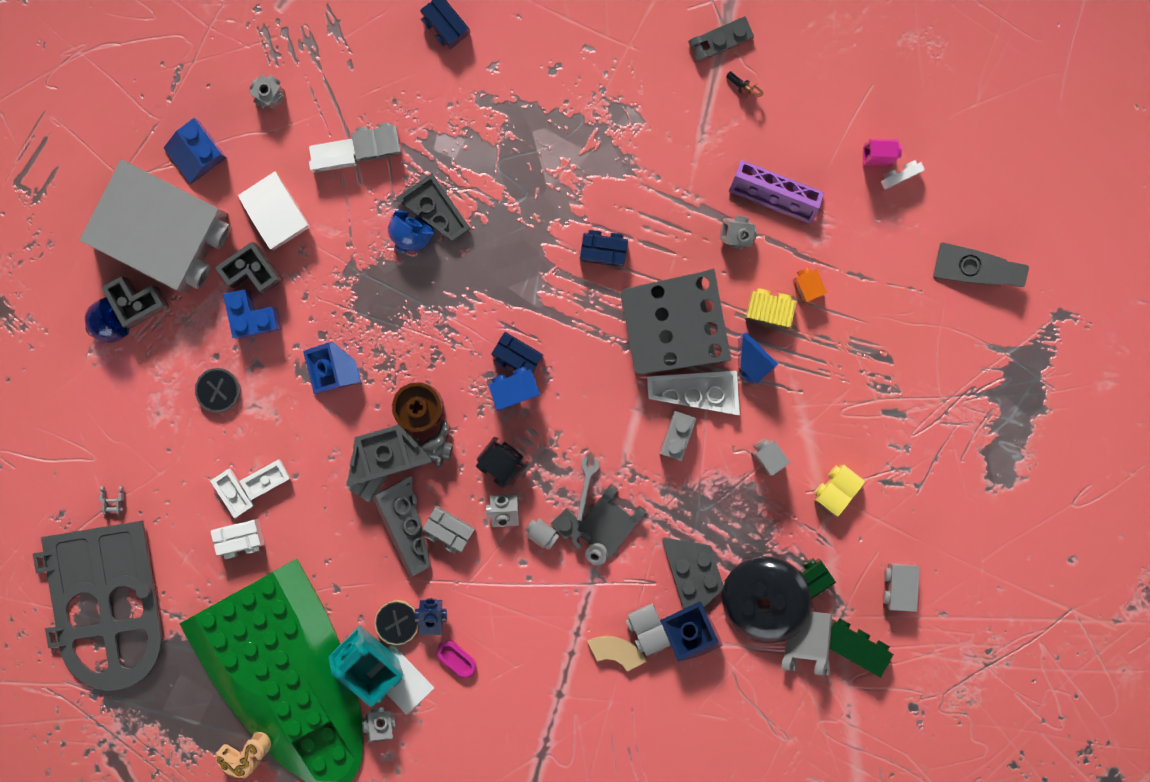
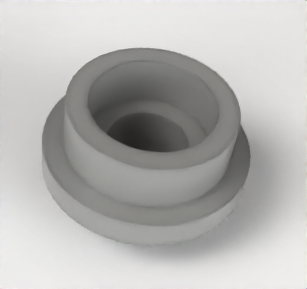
[585,543,608,565]

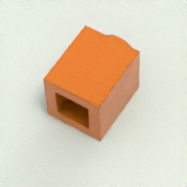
[793,267,827,303]

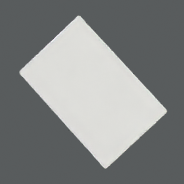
[367,644,434,715]

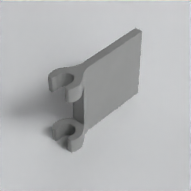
[781,611,832,675]

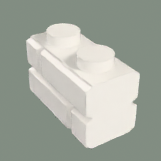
[211,519,265,559]

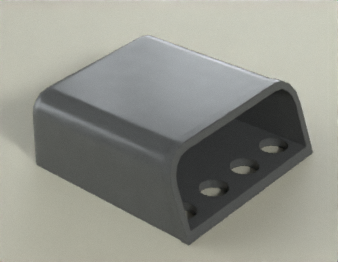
[621,269,731,374]

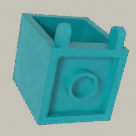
[328,625,403,708]

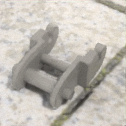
[99,486,124,515]

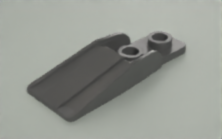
[933,242,1029,287]

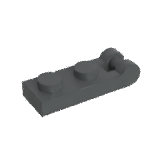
[688,16,754,62]

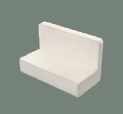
[309,139,358,173]

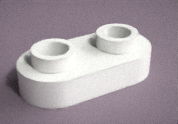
[881,160,925,190]

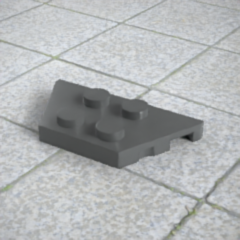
[346,424,432,487]
[662,537,723,609]

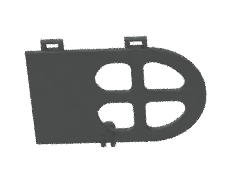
[33,520,162,691]

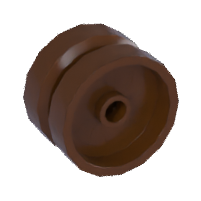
[392,383,444,432]

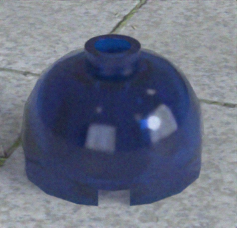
[85,297,130,343]

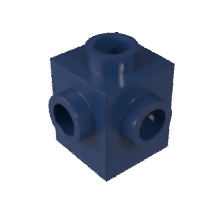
[415,598,447,635]

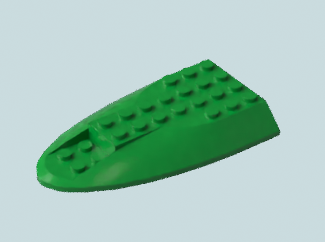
[179,558,363,782]

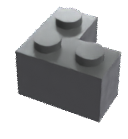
[215,242,283,293]
[101,276,169,328]

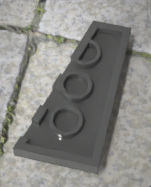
[372,476,431,577]

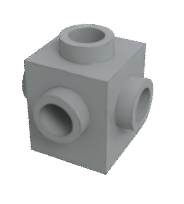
[249,74,285,110]
[719,216,757,249]
[486,494,519,527]
[362,708,395,743]

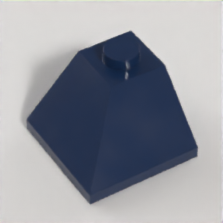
[660,601,723,662]

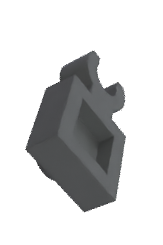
[551,508,591,549]

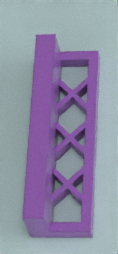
[728,160,824,224]

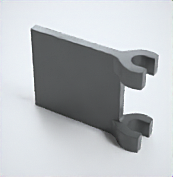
[579,484,647,559]

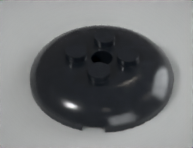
[722,555,812,643]

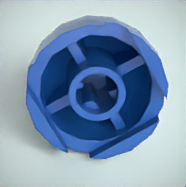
[388,210,434,252]

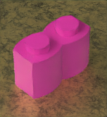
[863,139,902,166]

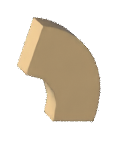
[587,636,647,671]

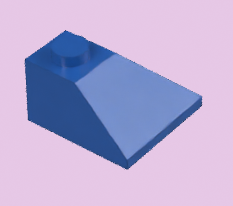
[738,332,778,384]
[303,342,361,394]

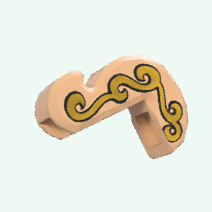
[216,732,271,778]

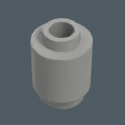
[525,518,559,550]

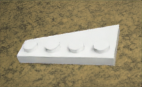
[647,371,740,415]

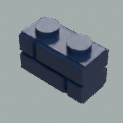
[420,0,471,49]
[580,230,628,268]
[491,332,543,373]

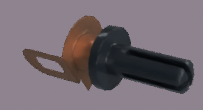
[726,71,763,99]

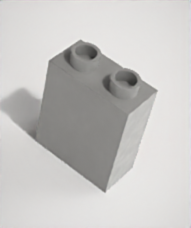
[80,159,231,293]

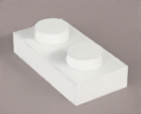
[240,459,291,501]
[210,468,255,518]

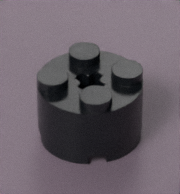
[476,437,529,488]

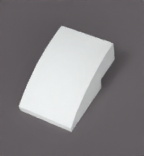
[238,171,311,251]

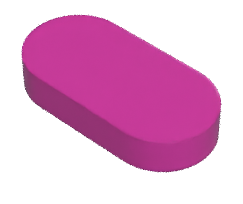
[437,640,476,678]

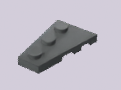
[395,173,471,241]

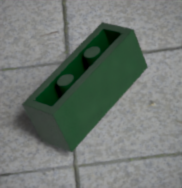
[829,618,894,678]

